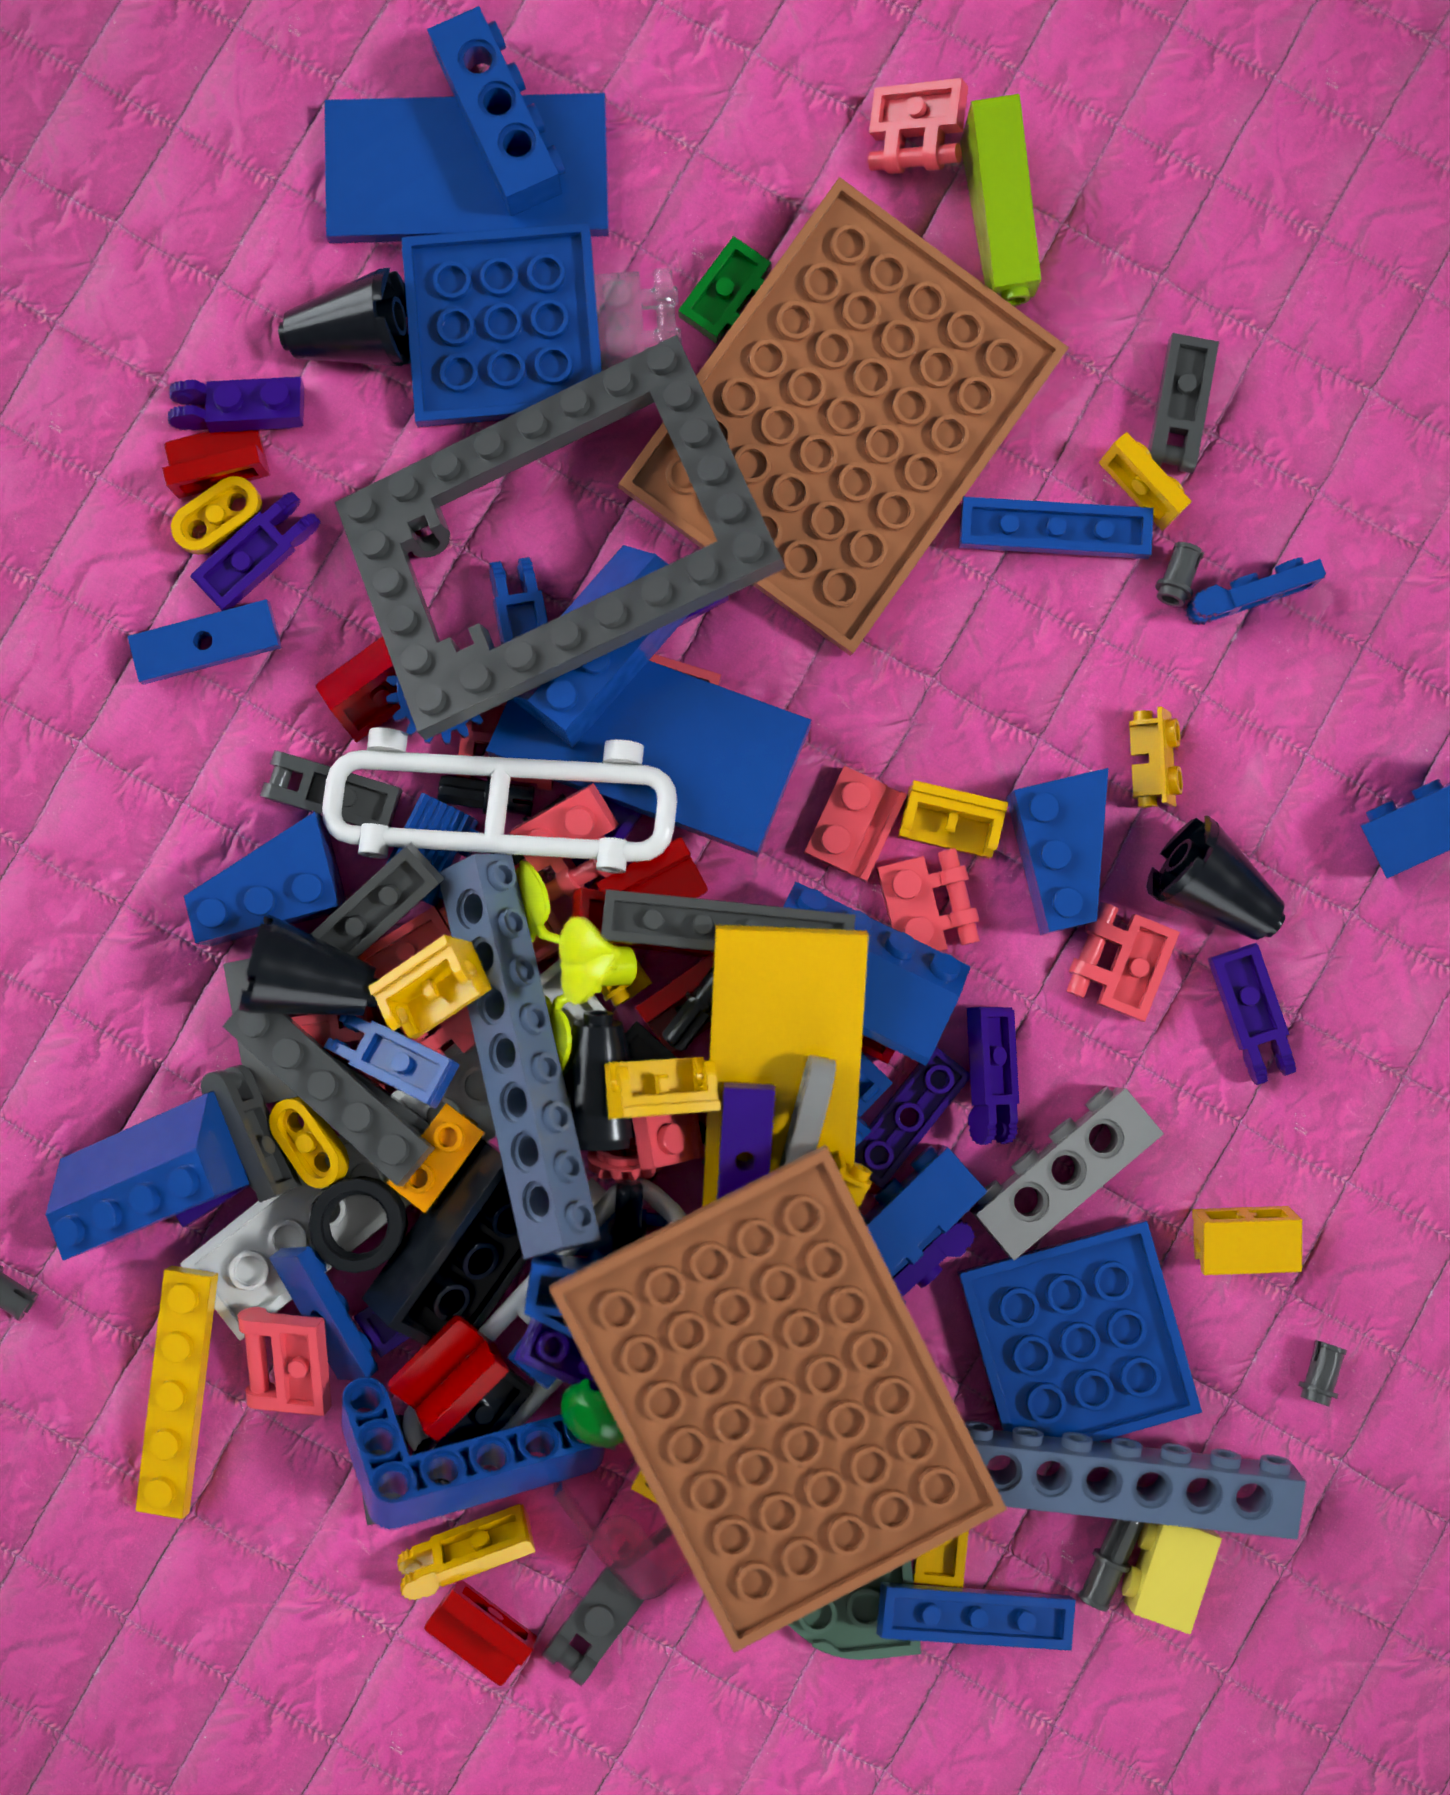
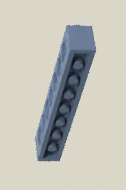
[439,854,601,1259]
[964,1421,1306,1540]

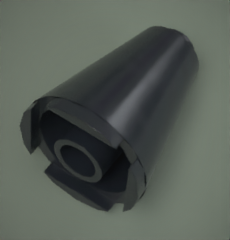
[278,268,411,366]
[1146,816,1285,940]
[239,914,379,1016]
[562,1010,635,1151]

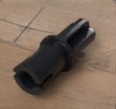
[437,775,535,817]
[662,965,714,1051]
[608,1180,648,1254]

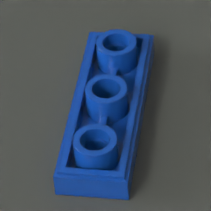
[127,599,282,685]
[269,1246,379,1380]

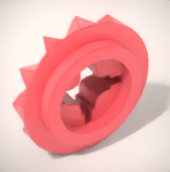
[587,1137,665,1183]

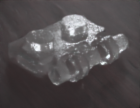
[594,268,682,371]

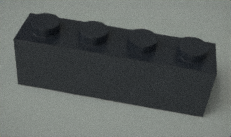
[362,1138,528,1345]

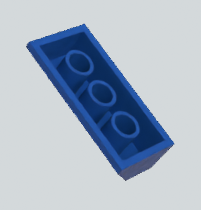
[511,545,688,749]
[783,881,971,1065]
[45,1091,250,1261]

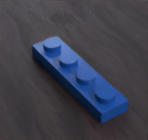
[959,497,1154,559]
[876,1582,1076,1651]

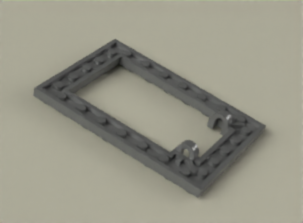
[335,335,786,740]

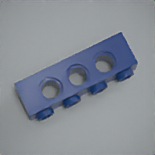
[427,6,565,216]

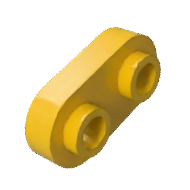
[171,476,262,555]
[269,1096,349,1188]

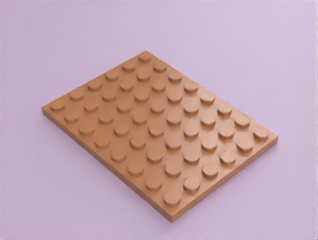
[618,177,1069,656]
[549,1145,1007,1653]

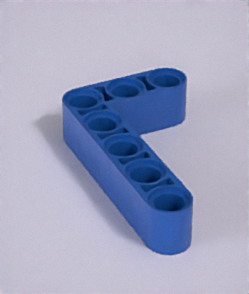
[341,1377,606,1529]

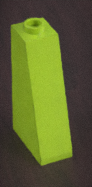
[960,94,1041,306]

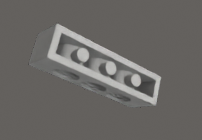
[970,1086,1164,1260]

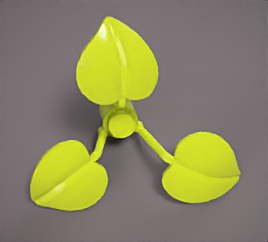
[516,861,637,1071]

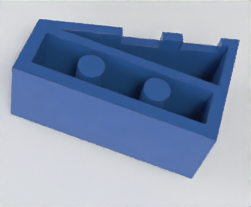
[1006,768,1109,936]

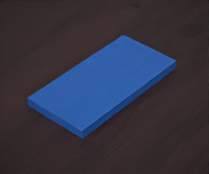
[324,93,609,244]
[486,622,811,857]

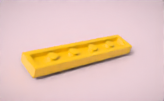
[135,1265,218,1519]

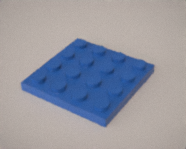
[401,222,602,427]
[957,1220,1202,1461]

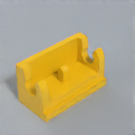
[898,780,1009,859]
[368,935,492,1039]
[605,1057,721,1119]
[1192,1206,1302,1275]

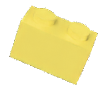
[1122,1522,1222,1635]

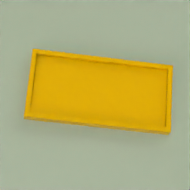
[702,925,869,1207]

